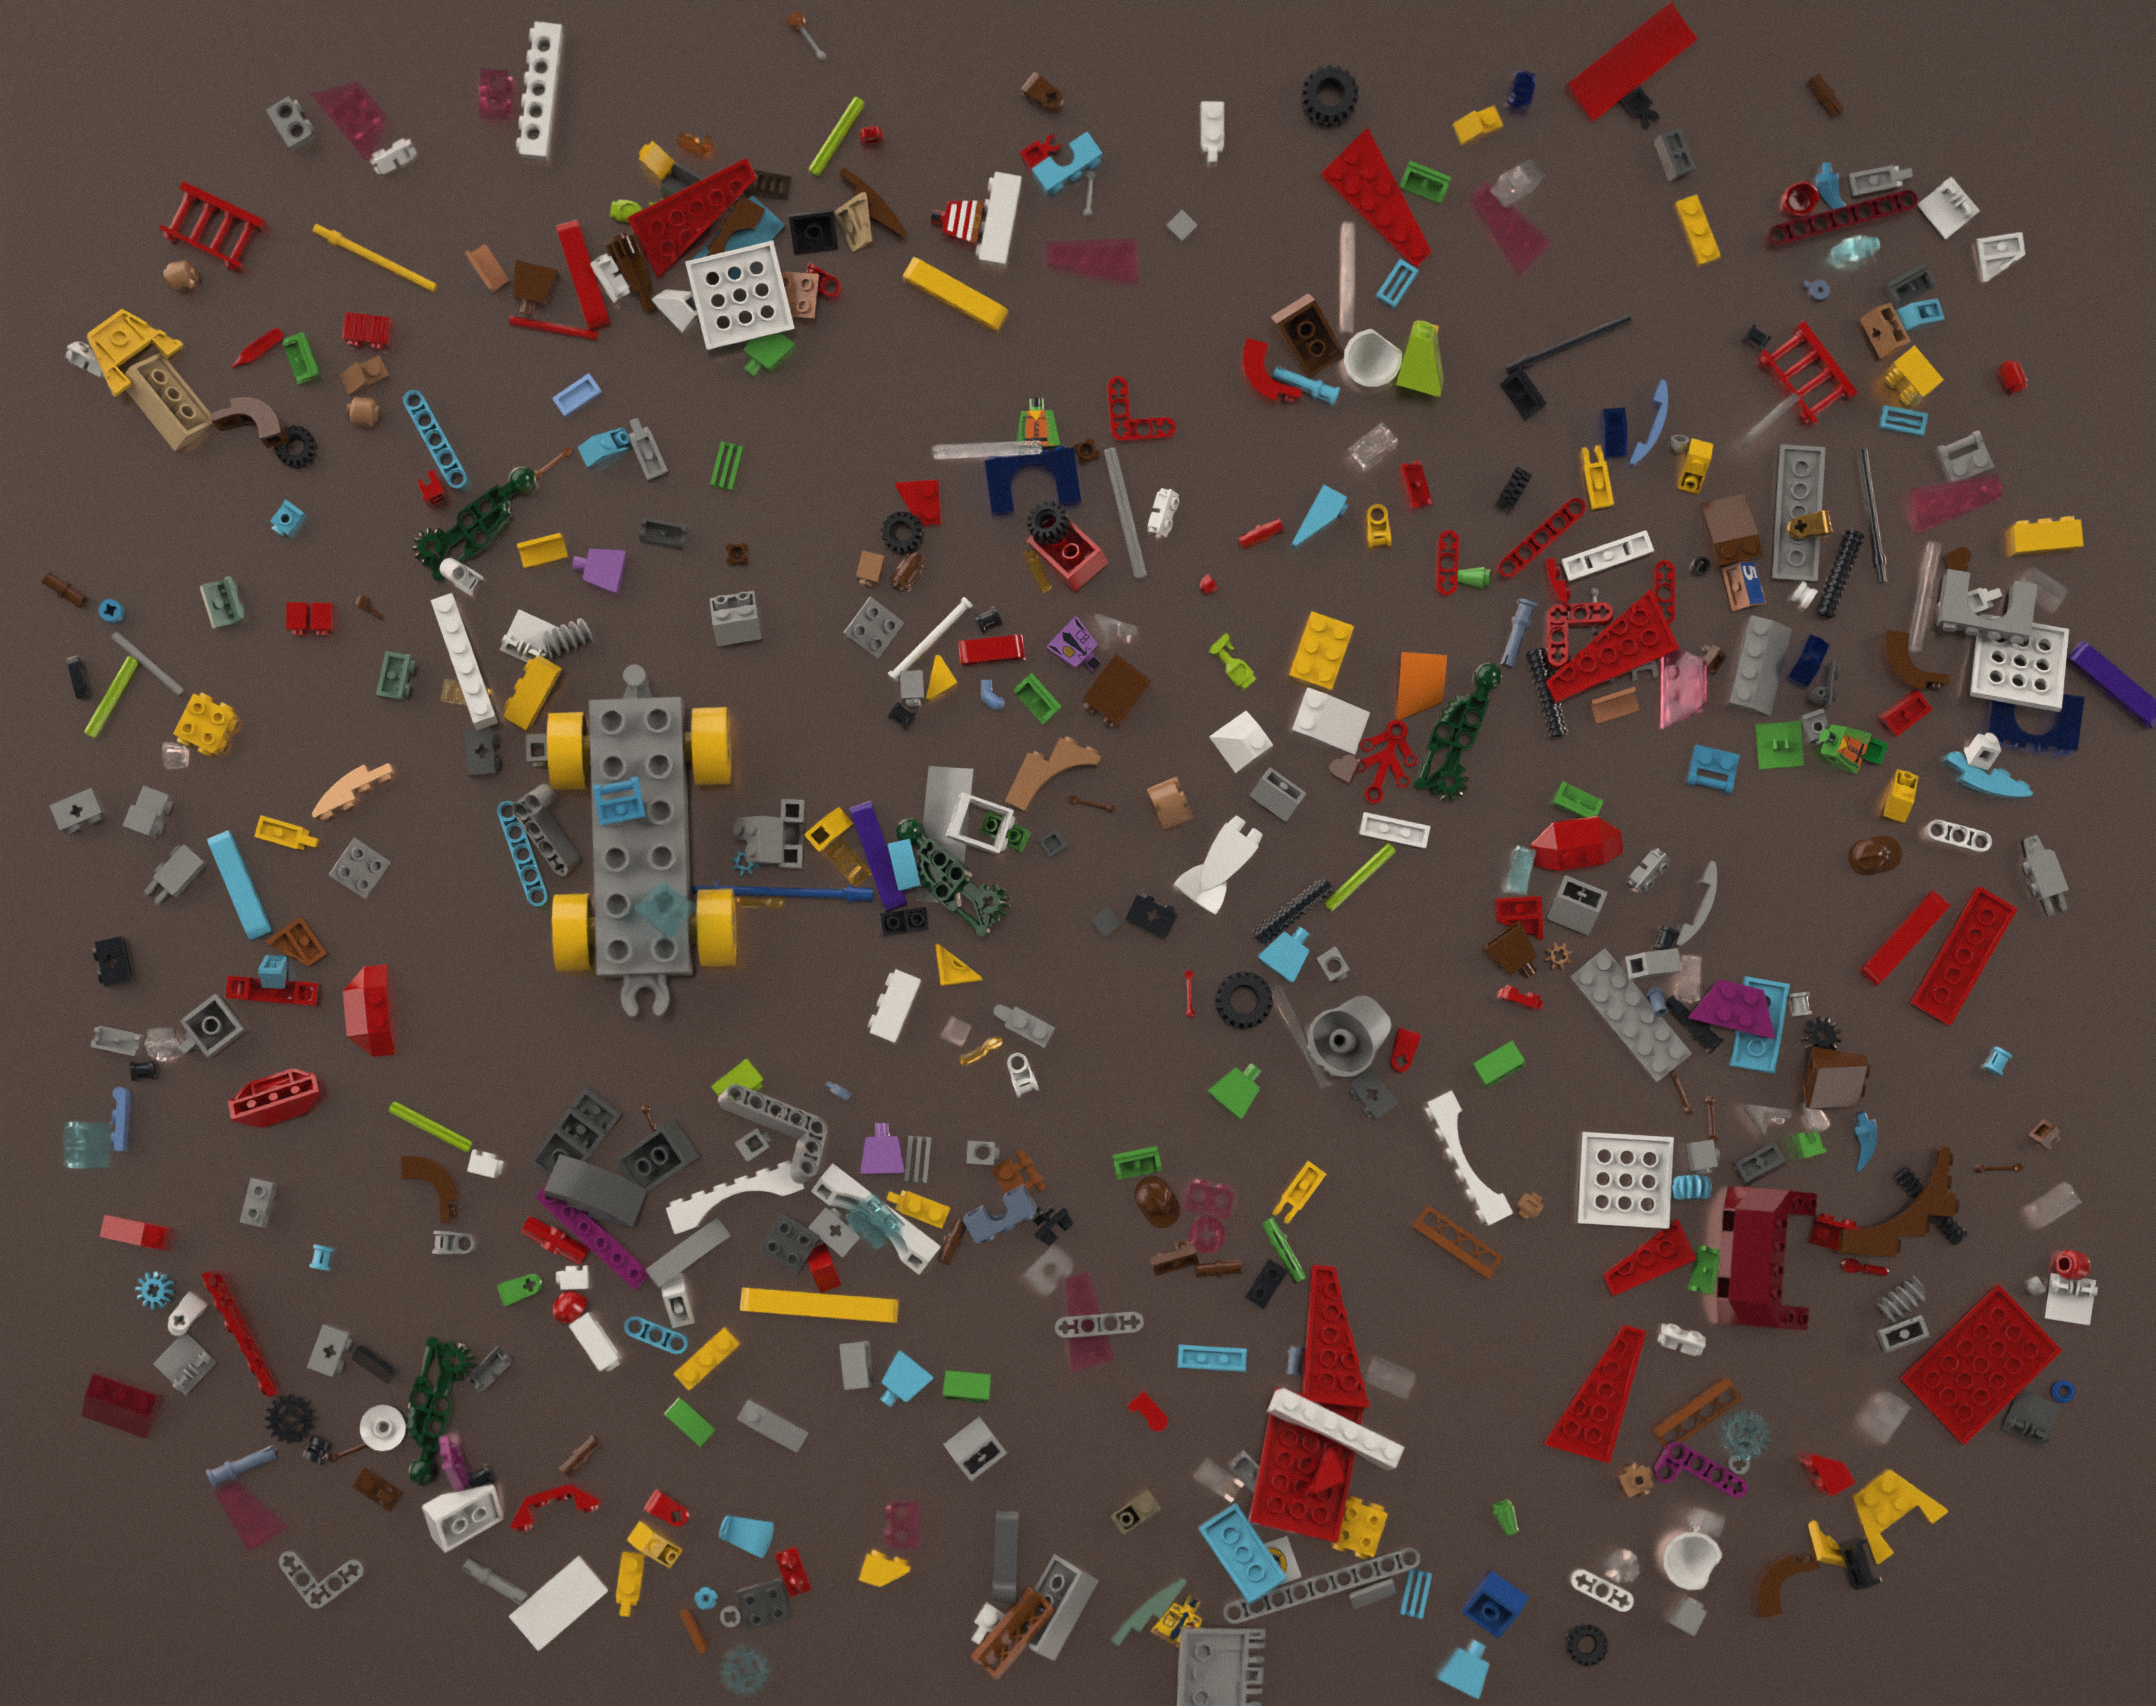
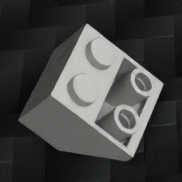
[710,591,762,647]
[1546,875,1608,936]
[943,1416,1007,1481]

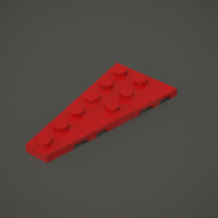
[1320,127,1432,268]
[627,157,758,278]
[1546,589,1680,704]
[1302,1265,1371,1409]
[200,1270,280,1398]

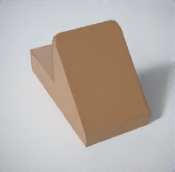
[339,355,390,396]

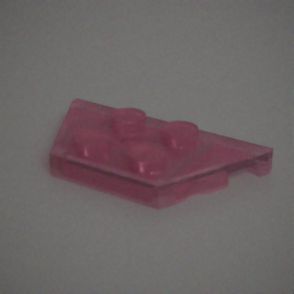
[310,81,387,161]
[1661,648,1706,728]

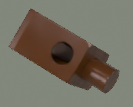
[513,260,559,316]
[1484,920,1537,978]

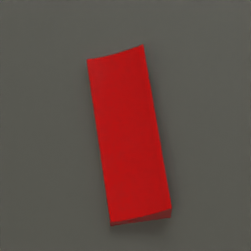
[1565,1,1698,123]

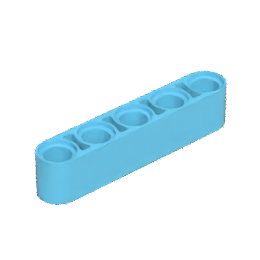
[403,390,469,492]
[497,801,550,908]
[207,830,271,941]

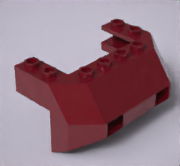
[1716,1186,1817,1331]

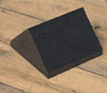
[788,209,839,254]

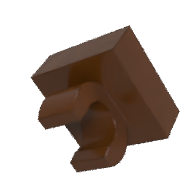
[1696,645,1727,675]
[2029,1119,2061,1150]

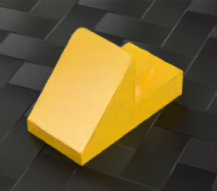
[1453,105,1503,145]

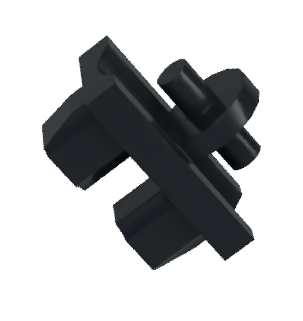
[1034,1206,1074,1246]

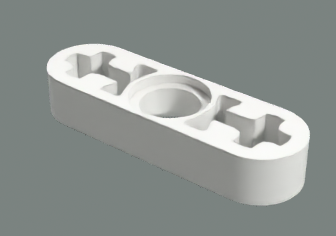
[1571,1570,1634,1612]

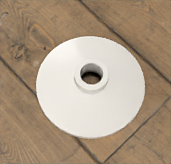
[360,1405,406,1451]

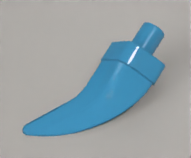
[1816,162,1846,209]
[1854,1111,1877,1172]

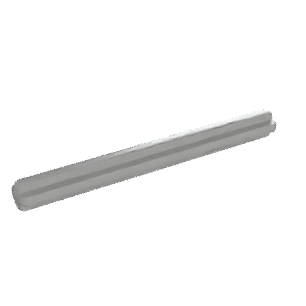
[1104,448,1147,579]

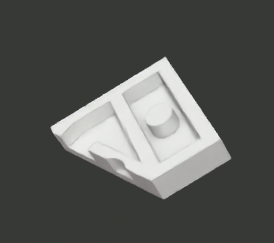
[1976,232,2025,282]

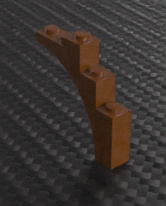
[1838,1146,1959,1258]

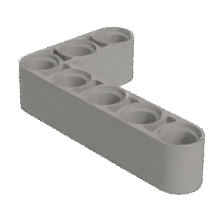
[718,1084,827,1184]

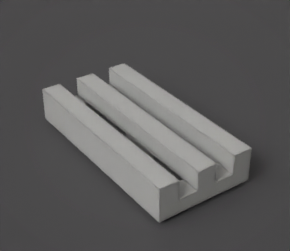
[904,1136,931,1183]

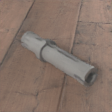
[462,1558,528,1605]

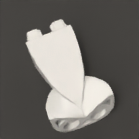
[1174,815,1263,915]

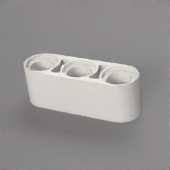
[1924,820,1992,853]

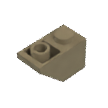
[1111,1490,1161,1535]

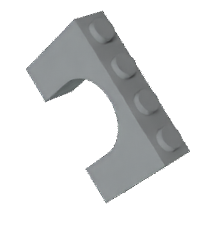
[1937,569,2037,644]

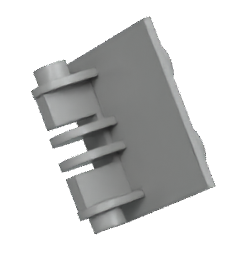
[844,596,904,659]
[329,837,391,899]
[153,1332,218,1396]

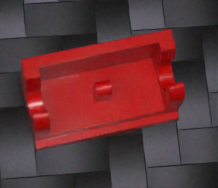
[1399,460,1433,511]
[418,469,449,508]
[1878,690,1933,737]

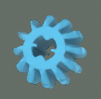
[1673,1175,1712,1201]
[135,1271,175,1310]

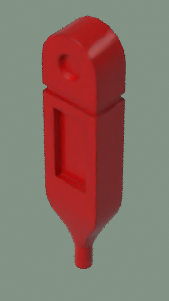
[231,328,284,369]

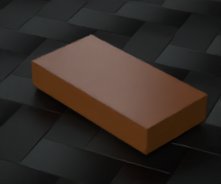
[679,1608,709,1654]

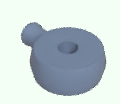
[1802,280,1830,301]
[825,1081,852,1101]

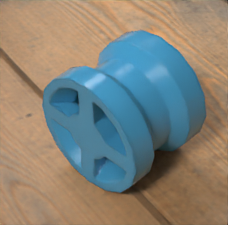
[99,599,124,624]

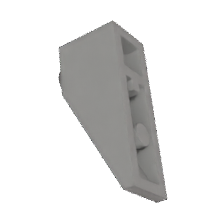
[737,1399,809,1453]

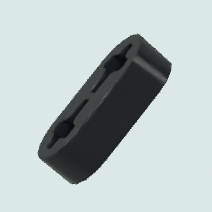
[67,655,89,699]

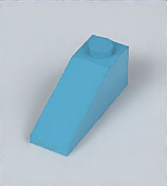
[1291,485,1349,549]

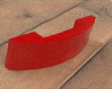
[225,975,319,1006]

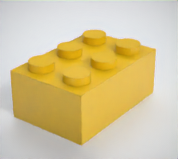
[1884,345,1944,408]
[1288,611,1354,693]

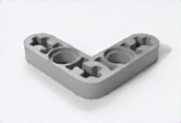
[279,1551,365,1609]

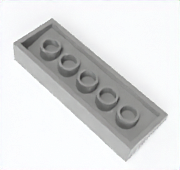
[916,766,974,904]

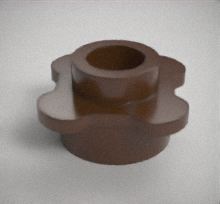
[1073,438,1099,464]
[726,543,748,566]

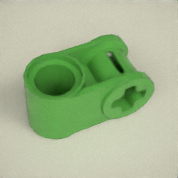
[496,1274,543,1306]

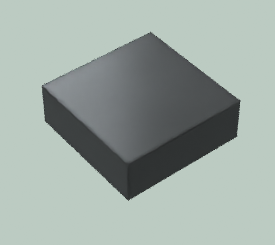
[1037,828,1068,859]
[1090,906,1122,938]

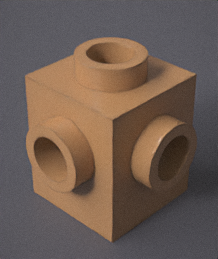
[1617,1463,1655,1498]

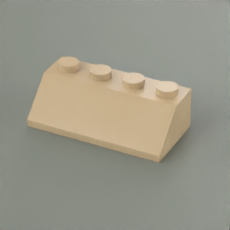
[124,352,214,451]

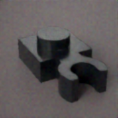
[1621,86,1660,128]

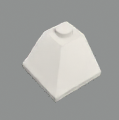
[1209,711,1273,774]

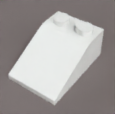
[1291,687,1370,755]
[422,1485,504,1553]

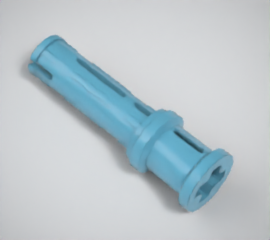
[1272,366,1341,406]

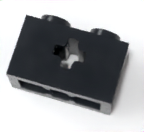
[1125,893,1178,940]
[92,936,135,988]
[1244,1259,1288,1310]

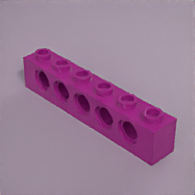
[535,1184,650,1290]

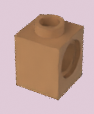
[856,550,885,587]

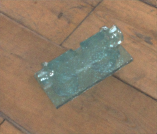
[1505,845,1536,894]

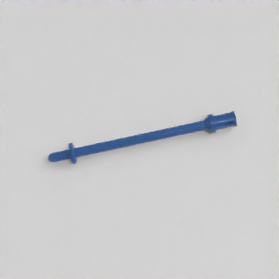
[692,880,873,903]

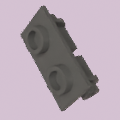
[466,1346,512,1393]

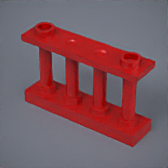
[159,181,267,272]
[1758,320,1858,427]

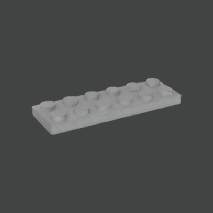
[1771,444,1825,582]
[1570,948,1692,1082]

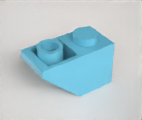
[577,427,633,467]

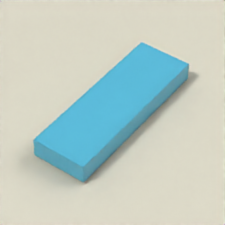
[1177,1345,1247,1372]

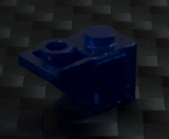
[1600,407,1628,458]
[1788,634,1830,687]

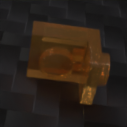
[676,133,713,159]

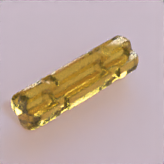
[1024,549,1052,592]

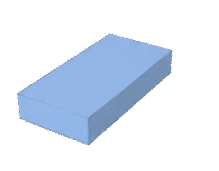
[552,373,602,418]

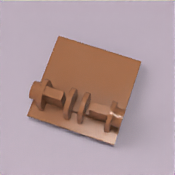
[771,272,819,319]

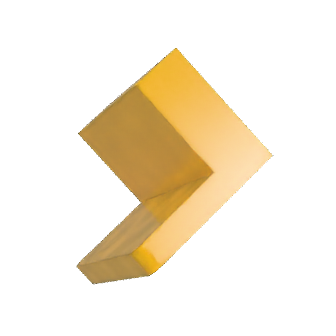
[517,533,568,569]

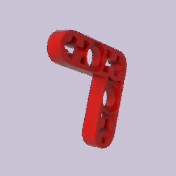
[1108,376,1176,442]
[1547,602,1614,670]

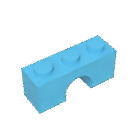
[1032,131,1103,195]

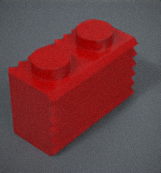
[342,312,392,350]

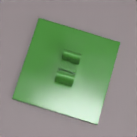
[1755,721,1804,769]

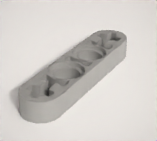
[1055,1312,1144,1338]

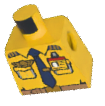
[1150,1595,1202,1649]

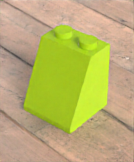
[1396,321,1444,397]

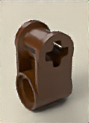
[1020,72,1063,113]

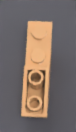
[312,763,395,821]

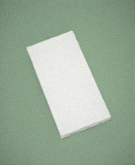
[509,1556,609,1651]

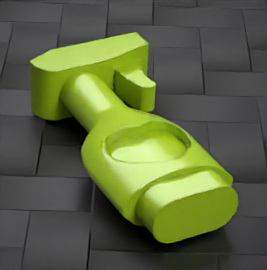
[610,199,663,223]
[1209,633,1256,690]

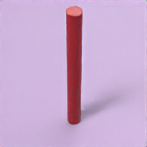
[509,316,599,340]

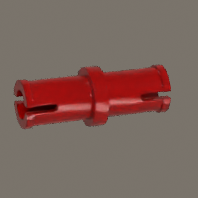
[1238,517,1285,550]

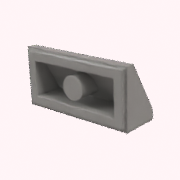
[1348,1577,1396,1609]

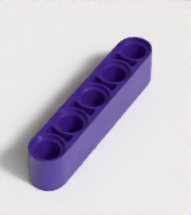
[2067,641,2156,729]
[849,801,907,912]

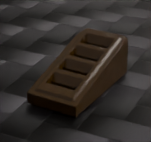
[744,170,791,199]

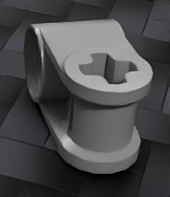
[432,1231,478,1255]

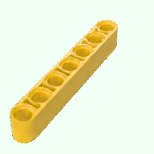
[740,1288,899,1323]

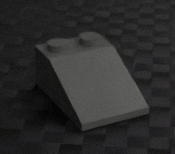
[615,1119,700,1193]

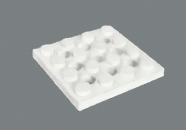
[685,241,795,350]
[1970,613,2069,712]
[1577,1132,1674,1229]

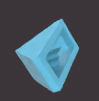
[258,955,288,989]

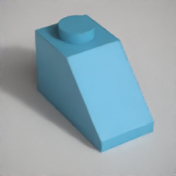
[1896,298,1945,332]

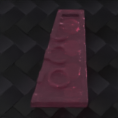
[1470,180,1552,275]
[1047,238,1138,284]
[1910,474,2002,533]
[1066,1272,1115,1373]

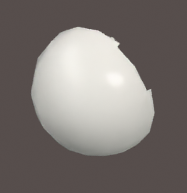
[1344,329,1402,387]
[1663,1531,1722,1590]

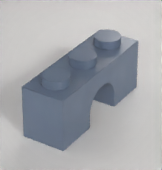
[963,1184,1037,1244]

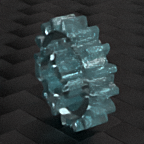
[1830,234,1881,263]
[1721,1410,1772,1460]
[720,1646,770,1697]

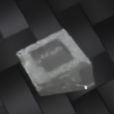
[162,742,188,769]
[941,1016,971,1046]

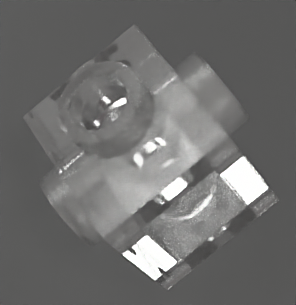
[145,1027,180,1061]
[1603,1547,1640,1584]

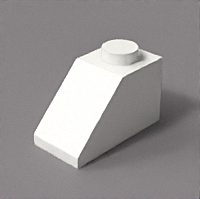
[661,1273,695,1328]

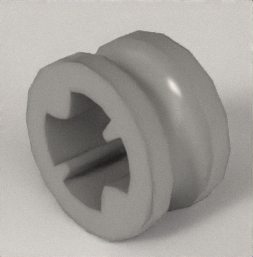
[1728,1454,1750,1474]
[720,1606,741,1627]

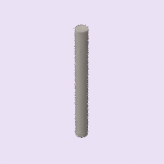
[111,631,185,697]

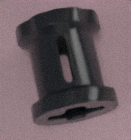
[1742,324,1772,353]
[974,606,1003,633]
[887,702,917,731]
[1652,925,1679,950]
[130,1059,157,1081]
[466,1463,496,1489]

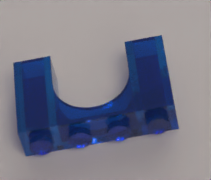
[984,445,1081,517]
[1985,694,2085,756]

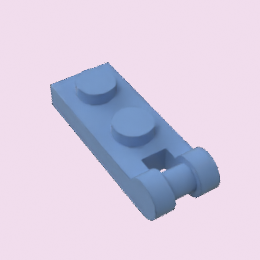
[111,1087,130,1152]

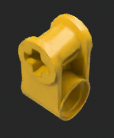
[1366,504,1392,549]

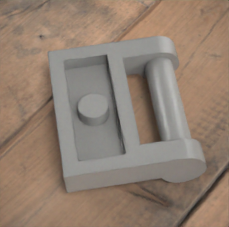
[1936,430,1994,485]

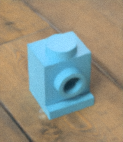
[270,499,306,537]

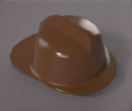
[1848,836,1902,875]
[1134,1176,1180,1228]

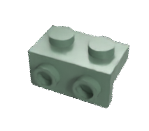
[200,576,245,629]
[376,651,415,701]

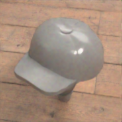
[1307,995,1392,1078]

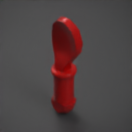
[1841,1258,1889,1277]

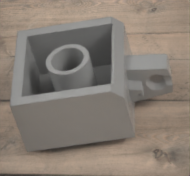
[178,993,247,1058]

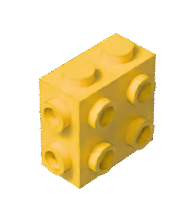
[173,692,238,756]
[1330,1496,1388,1560]

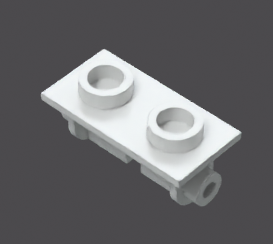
[370,138,417,175]
[590,253,630,302]
[65,342,104,378]
[1147,488,1179,538]
[1657,1323,1706,1357]

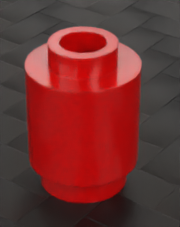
[1998,359,2028,394]

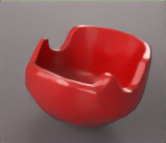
[1783,181,1819,217]
[553,1290,586,1325]

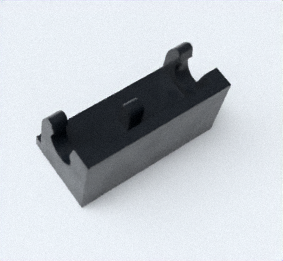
[1499,367,1547,421]
[1840,1538,1882,1590]

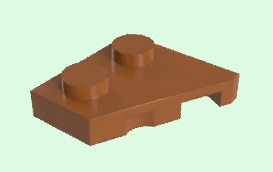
[265,916,328,967]

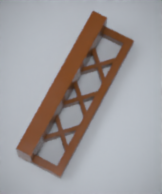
[1412,1205,1503,1279]
[1652,1377,1742,1449]
[971,1587,1056,1680]

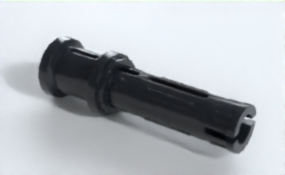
[1665,995,1724,1054]

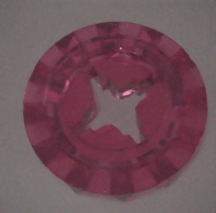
[1189,1216,1226,1253]

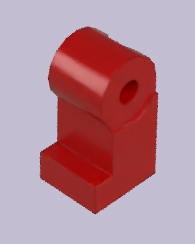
[1127,1391,1168,1432]

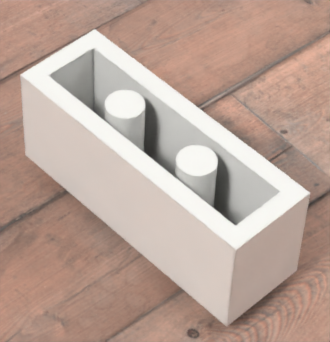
[867,969,921,1044]

